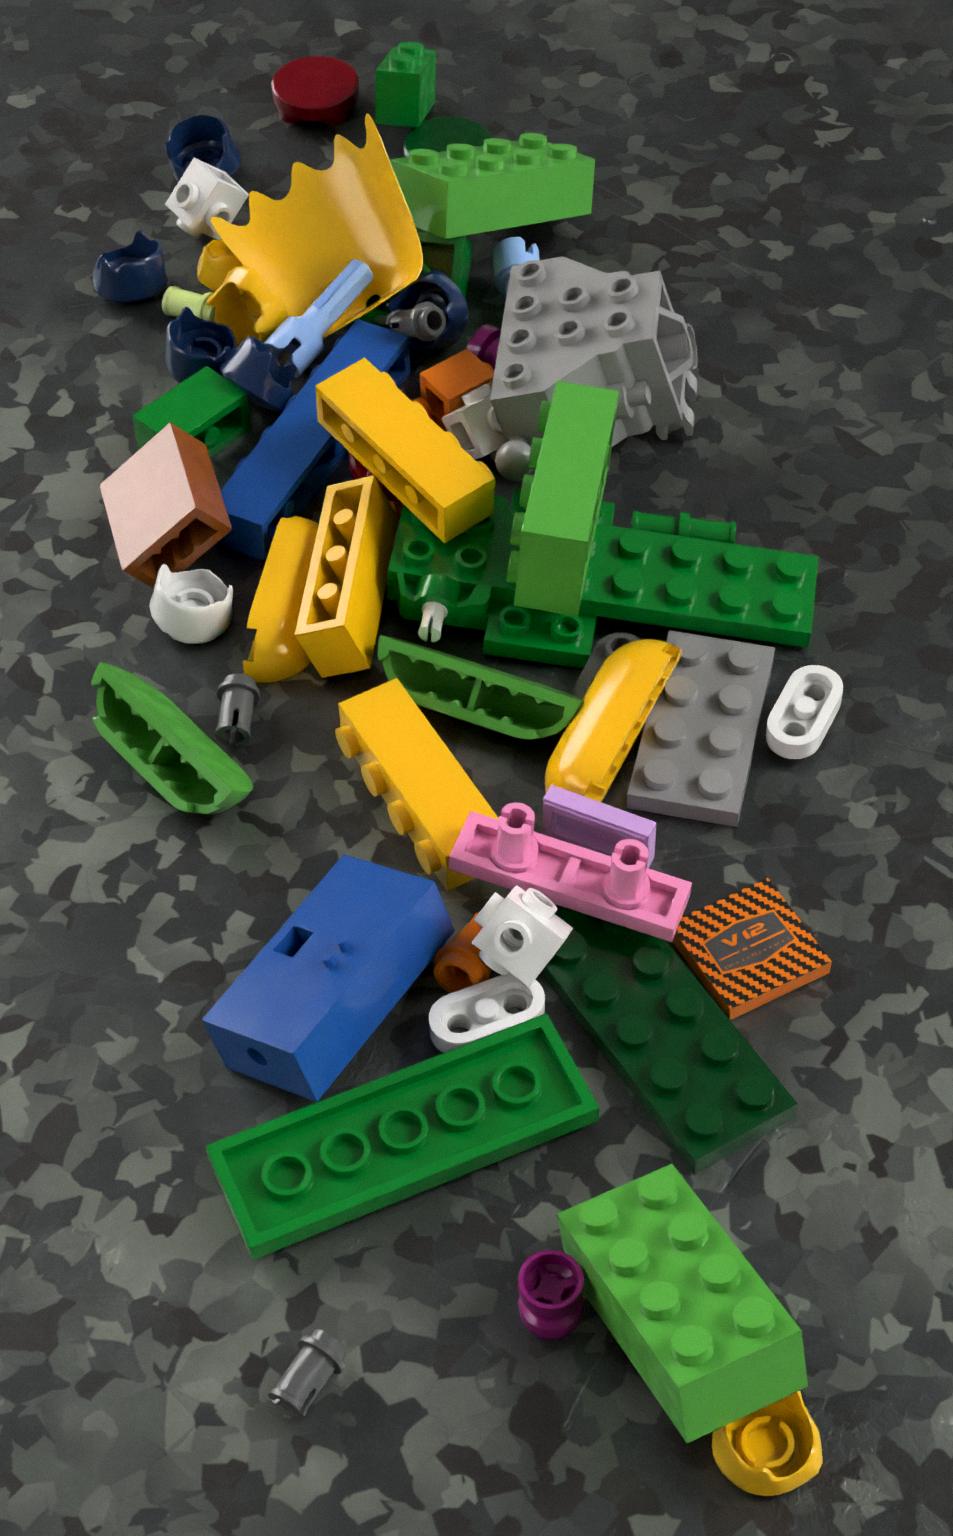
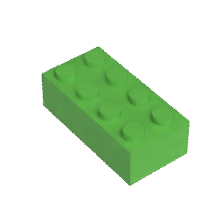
[390,133,595,239]
[507,381,619,617]
[557,1164,808,1443]

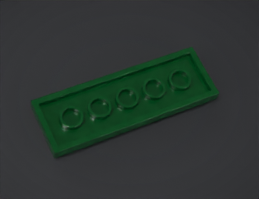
[515,904,798,1175]

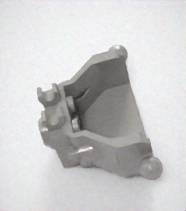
[490,256,698,481]

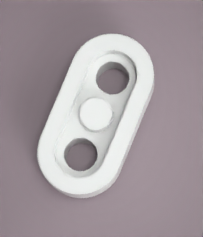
[766,665,843,759]
[429,973,545,1053]

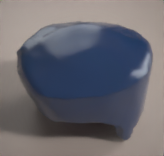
[164,115,241,182]
[92,230,168,303]
[387,270,468,352]
[165,307,238,383]
[220,336,296,414]

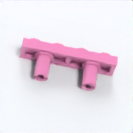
[449,802,692,942]

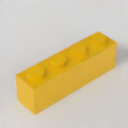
[315,357,496,544]
[295,475,399,678]
[335,678,498,891]

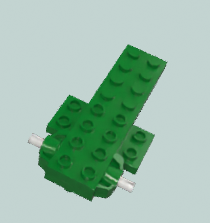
[387,489,819,669]

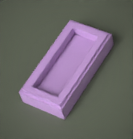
[543,785,657,868]

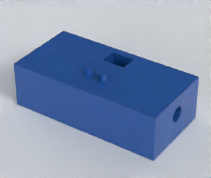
[202,854,455,1102]

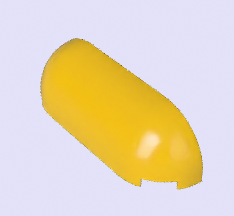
[243,515,319,683]
[545,639,682,803]

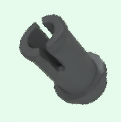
[386,302,446,342]
[215,673,260,746]
[268,1329,347,1420]

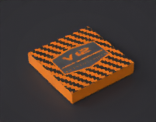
[672,878,832,1020]

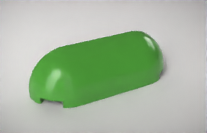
[378,635,584,740]
[91,662,253,815]

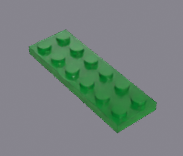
[206,1013,599,1260]

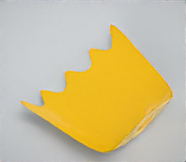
[210,114,423,338]

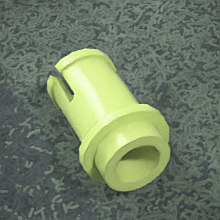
[162,286,215,322]

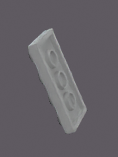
[626,630,775,827]

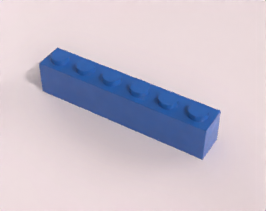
[217,319,411,561]

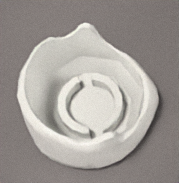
[149,564,233,644]

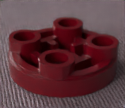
[271,56,359,126]

